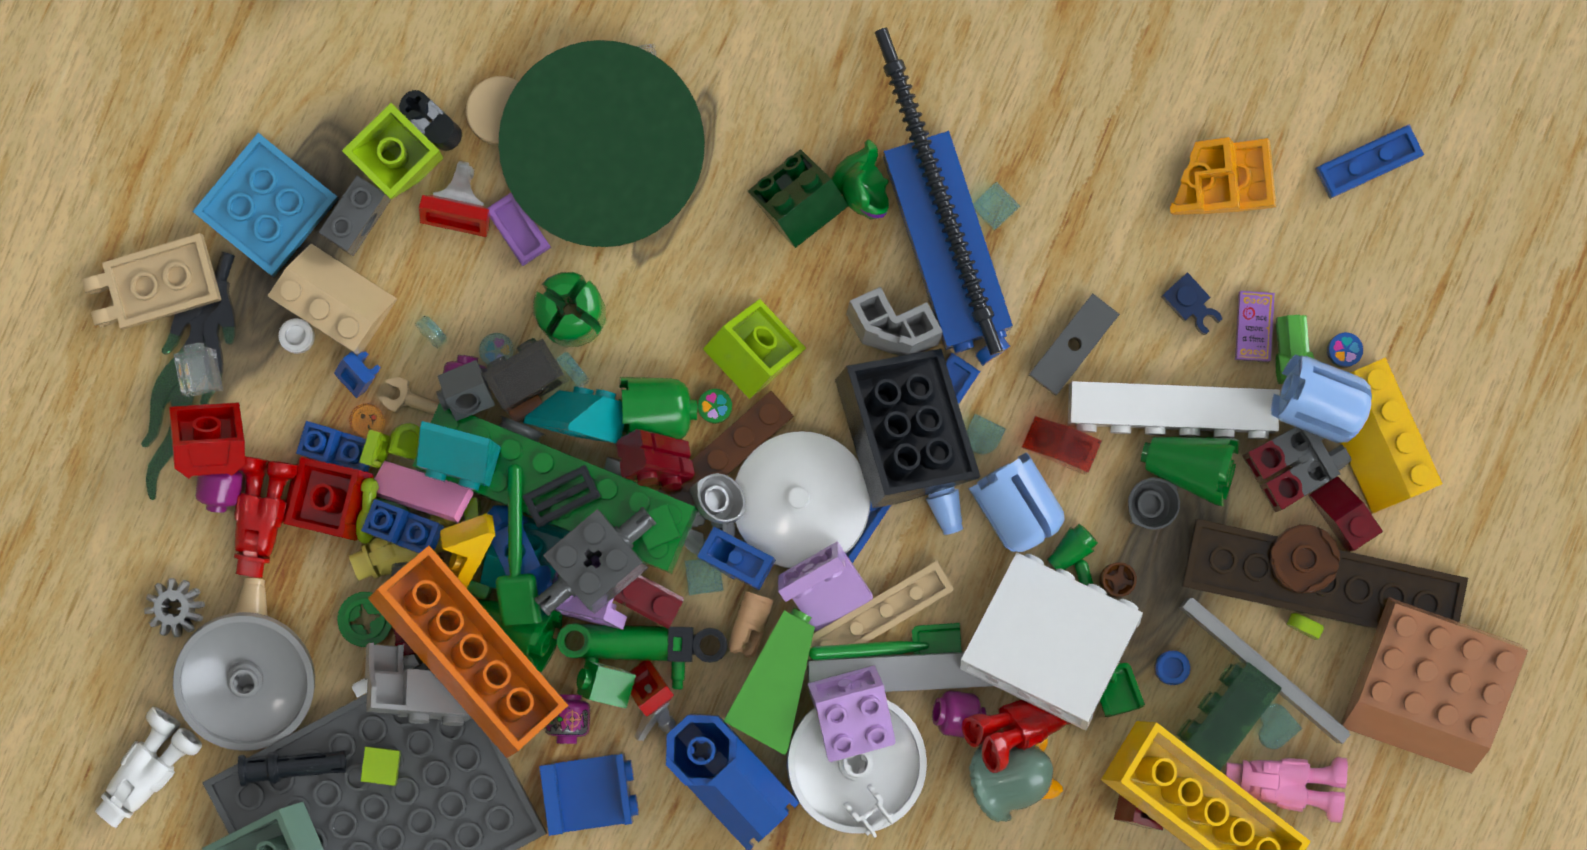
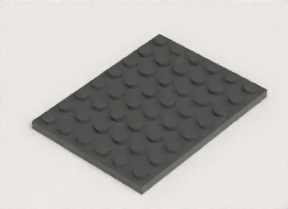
[202,663,547,850]

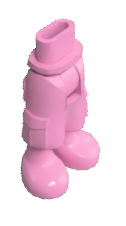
[1225,757,1348,823]

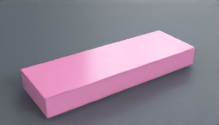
[375,461,474,523]

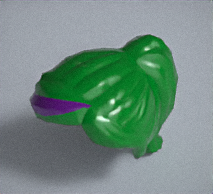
[831,139,889,220]

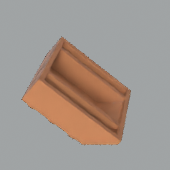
[1341,597,1528,774]

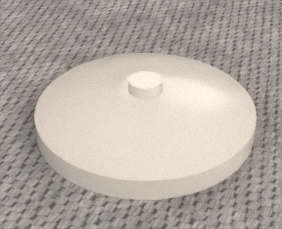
[735,431,871,569]
[787,700,927,833]

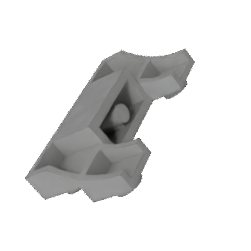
[365,643,472,726]

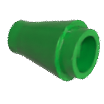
[1047,523,1098,570]

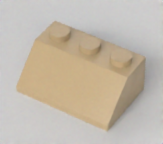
[268,244,397,355]

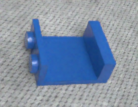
[539,753,639,836]

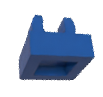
[334,352,381,398]

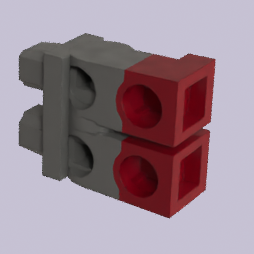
[1242,427,1352,513]

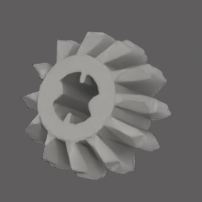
[144,578,205,637]

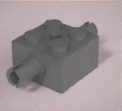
[534,507,657,616]

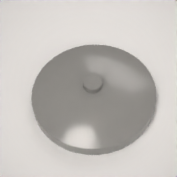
[173,612,315,751]

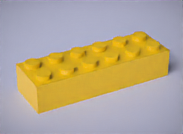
[1101,721,1311,850]

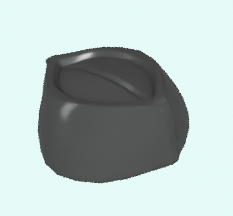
[1128,477,1180,530]

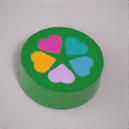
[698,389,732,424]

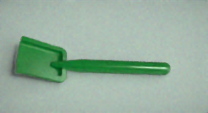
[495,464,542,626]
[1075,559,1145,717]
[809,623,962,660]

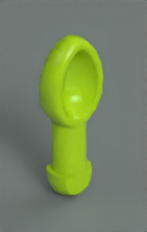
[356,478,379,544]

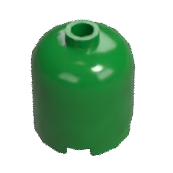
[619,377,697,439]

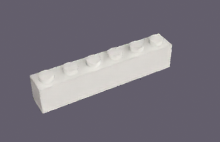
[1068,381,1280,439]

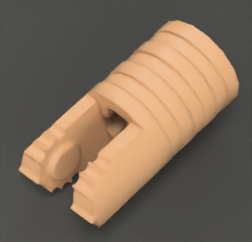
[728,591,774,658]

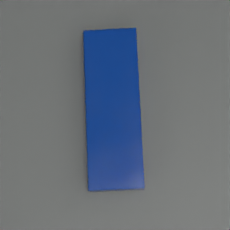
[1315,124,1424,199]

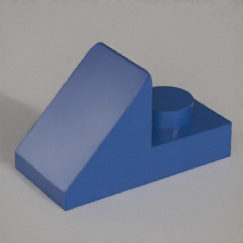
[697,527,776,590]

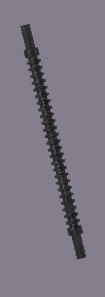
[875,27,1003,356]

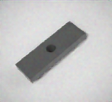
[1029,293,1120,396]

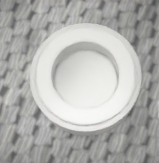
[278,318,315,354]

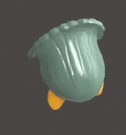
[969,738,1063,822]

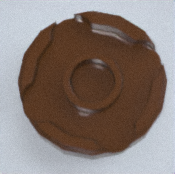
[1270,524,1340,593]

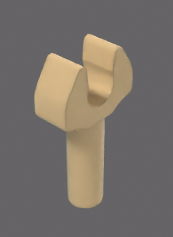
[379,377,439,416]

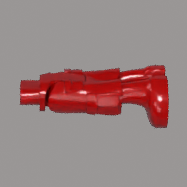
[234,456,298,578]
[962,700,1071,773]

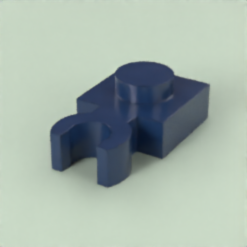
[1161,272,1222,335]

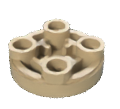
[466,76,519,145]

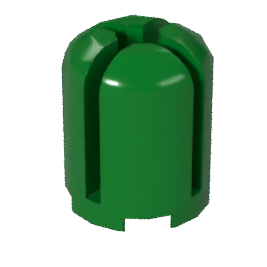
[533,272,606,348]

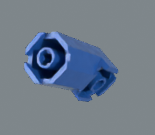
[666,714,800,850]

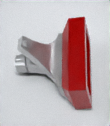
[419,161,490,237]
[629,661,676,741]

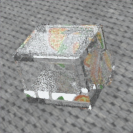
[173,343,223,397]

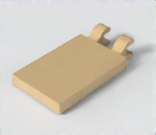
[82,233,221,330]

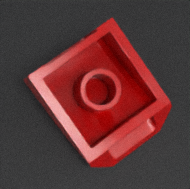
[169,402,245,479]
[283,457,374,541]

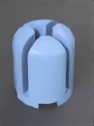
[1271,354,1372,443]
[968,452,1065,552]

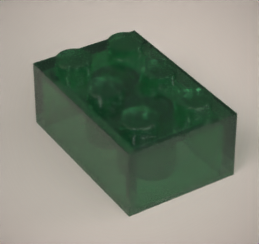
[1176,662,1282,771]

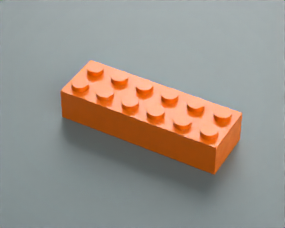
[368,546,569,758]

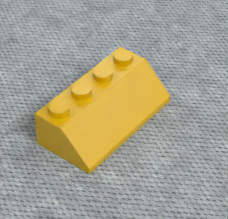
[1340,357,1443,514]

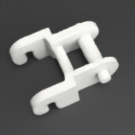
[843,784,894,838]

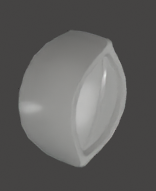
[689,473,745,524]

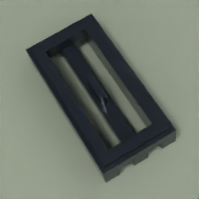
[522,465,602,528]

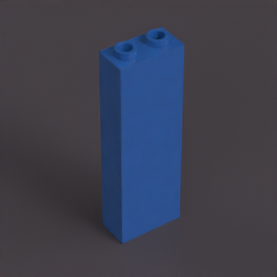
[883,131,1013,353]

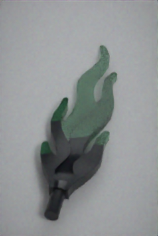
[141,252,236,500]

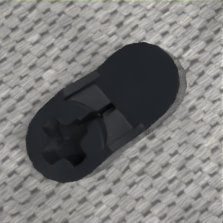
[399,90,462,151]

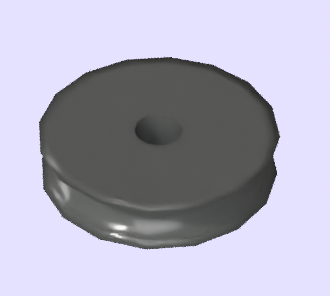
[498,416,546,442]

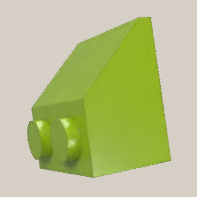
[342,103,444,200]
[703,299,806,399]

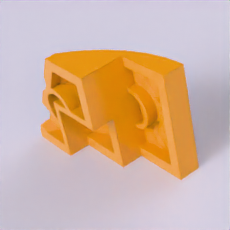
[1170,137,1276,215]

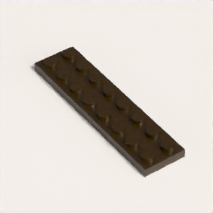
[1181,519,1468,629]

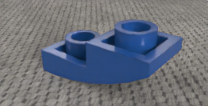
[296,421,370,472]
[361,499,444,553]

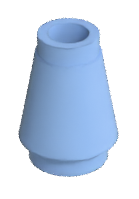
[926,487,963,535]

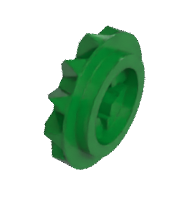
[337,592,392,647]

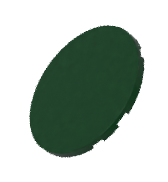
[498,40,705,247]

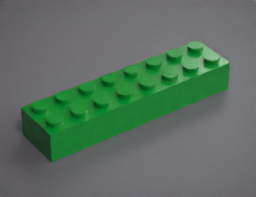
[412,402,698,574]

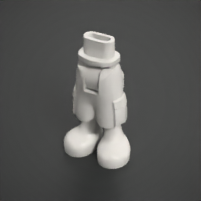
[95,707,202,828]

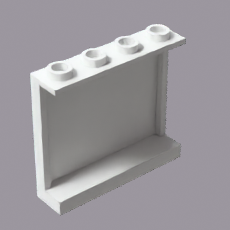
[960,553,1143,731]

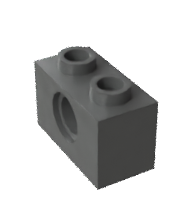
[319,175,391,256]

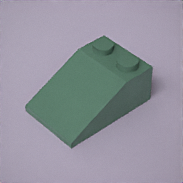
[202,802,324,850]

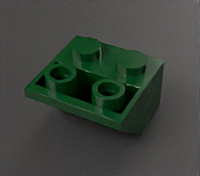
[748,149,849,248]

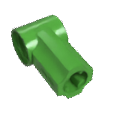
[1275,315,1314,384]

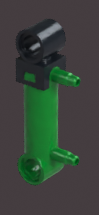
[557,623,728,690]

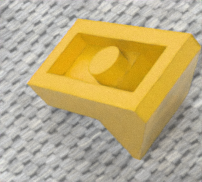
[440,513,495,588]

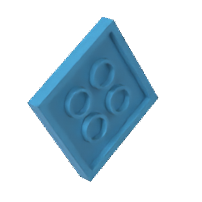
[192,133,339,277]

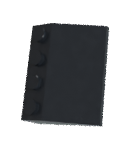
[835,349,981,508]

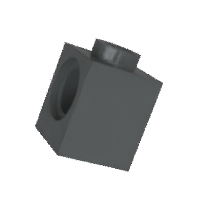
[436,360,495,421]

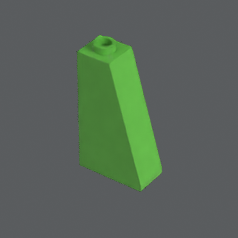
[723,607,815,755]

